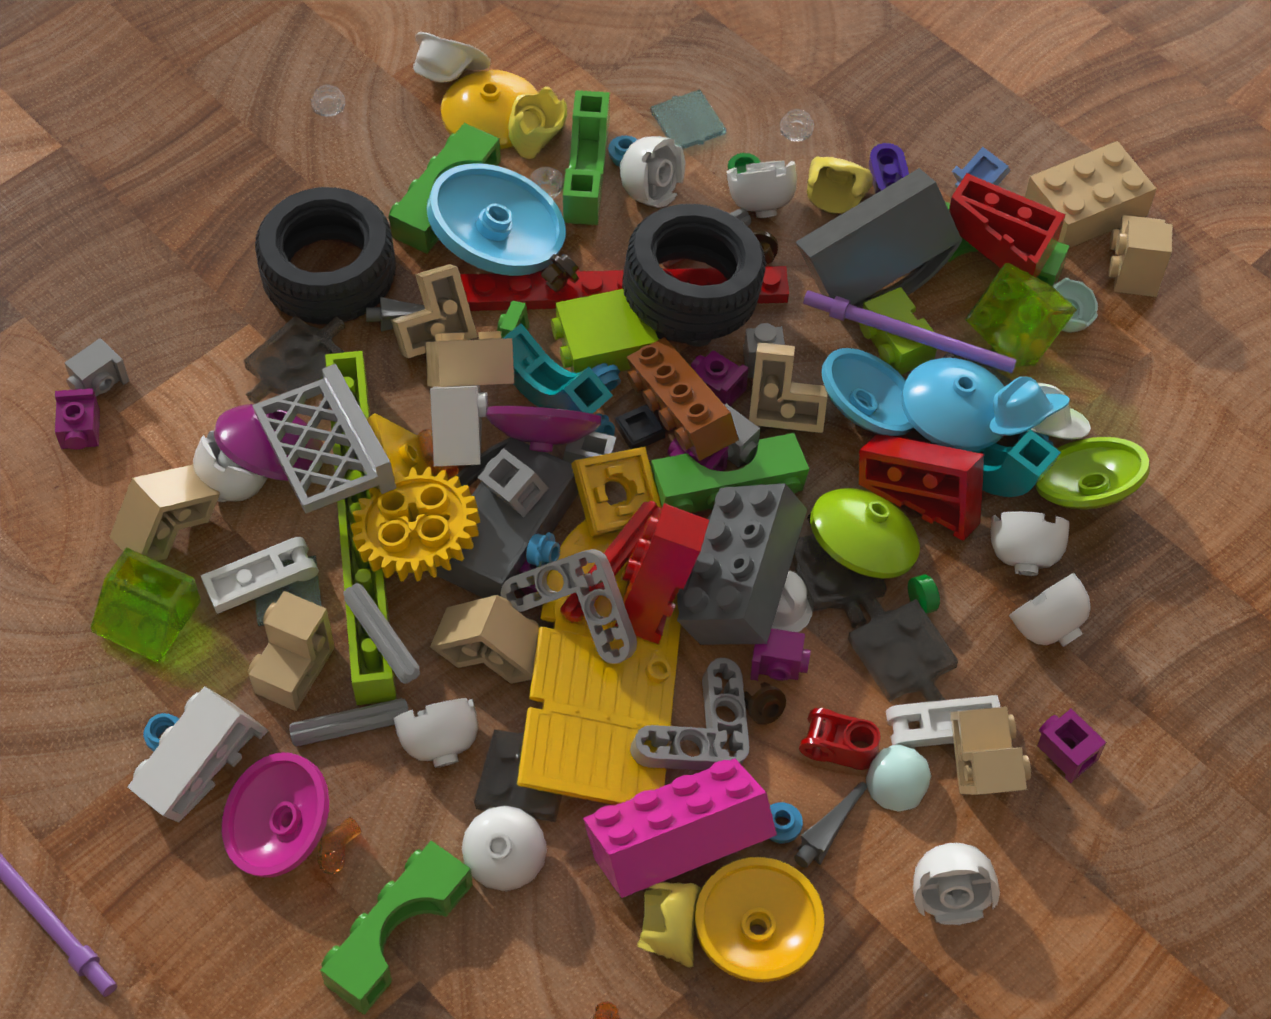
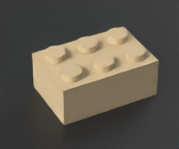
[1025,141,1157,248]

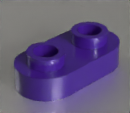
[869,143,909,193]

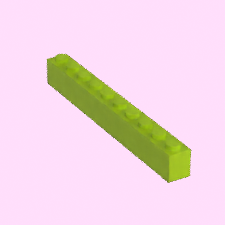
[325,351,397,705]

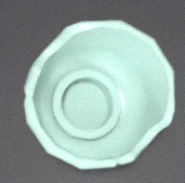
[1044,278,1098,332]
[866,745,931,812]

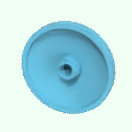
[427,163,566,276]

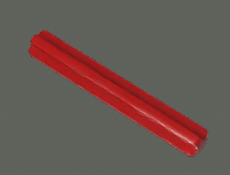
[560,501,661,623]

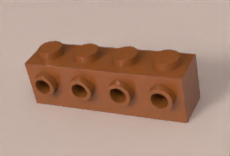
[627,337,739,461]

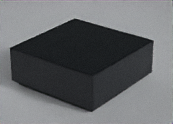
[615,404,665,449]

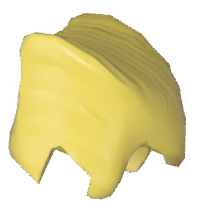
[508,87,567,160]
[807,156,874,214]
[637,881,701,967]

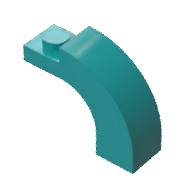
[502,323,613,414]
[930,429,1061,497]

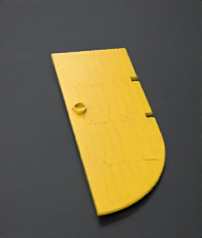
[517,500,681,805]

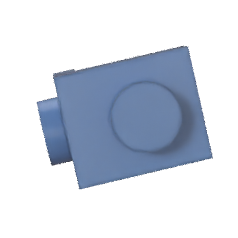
[952,147,1010,188]

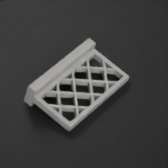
[252,364,396,514]

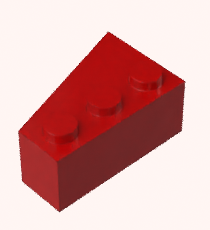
[949,173,1066,291]
[859,434,984,541]
[614,503,709,644]

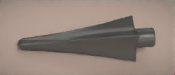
[366,297,425,332]
[794,782,867,868]

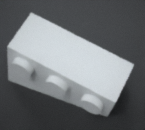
[430,385,488,466]
[127,686,269,822]

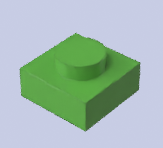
[497,300,529,338]

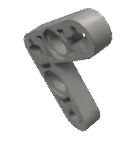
[501,549,637,664]
[630,658,749,770]

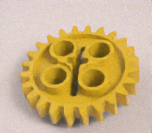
[351,467,480,581]

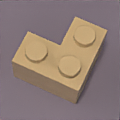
[1109,215,1172,297]
[391,264,478,358]
[425,331,514,387]
[749,342,827,433]
[110,465,220,566]
[248,591,335,711]
[430,595,540,684]
[950,706,1031,795]

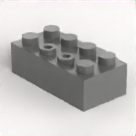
[796,168,962,308]
[436,437,579,598]
[677,483,807,645]

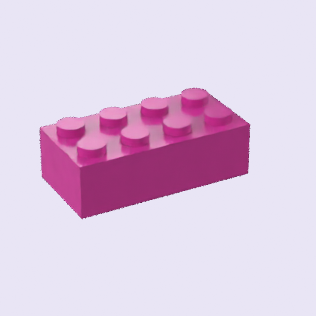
[583,758,777,898]

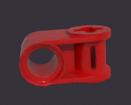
[799,708,880,770]

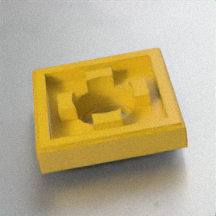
[571,447,662,537]

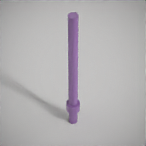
[803,290,1017,374]
[0,853,117,997]

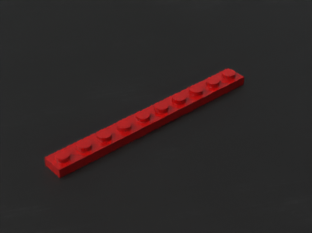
[460,266,789,311]

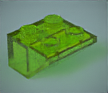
[965,263,1077,367]
[90,547,201,663]

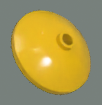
[441,70,538,150]
[695,857,824,982]

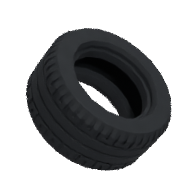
[255,187,396,324]
[622,204,766,341]

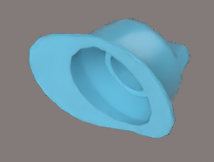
[989,377,1070,436]

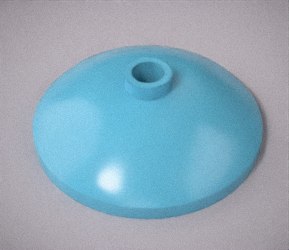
[822,348,914,436]
[901,358,1005,451]

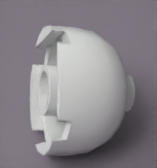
[620,136,685,208]
[727,161,797,218]
[193,430,267,502]
[991,511,1069,576]
[1009,573,1091,647]
[394,698,478,768]
[462,806,547,891]
[913,843,1000,925]

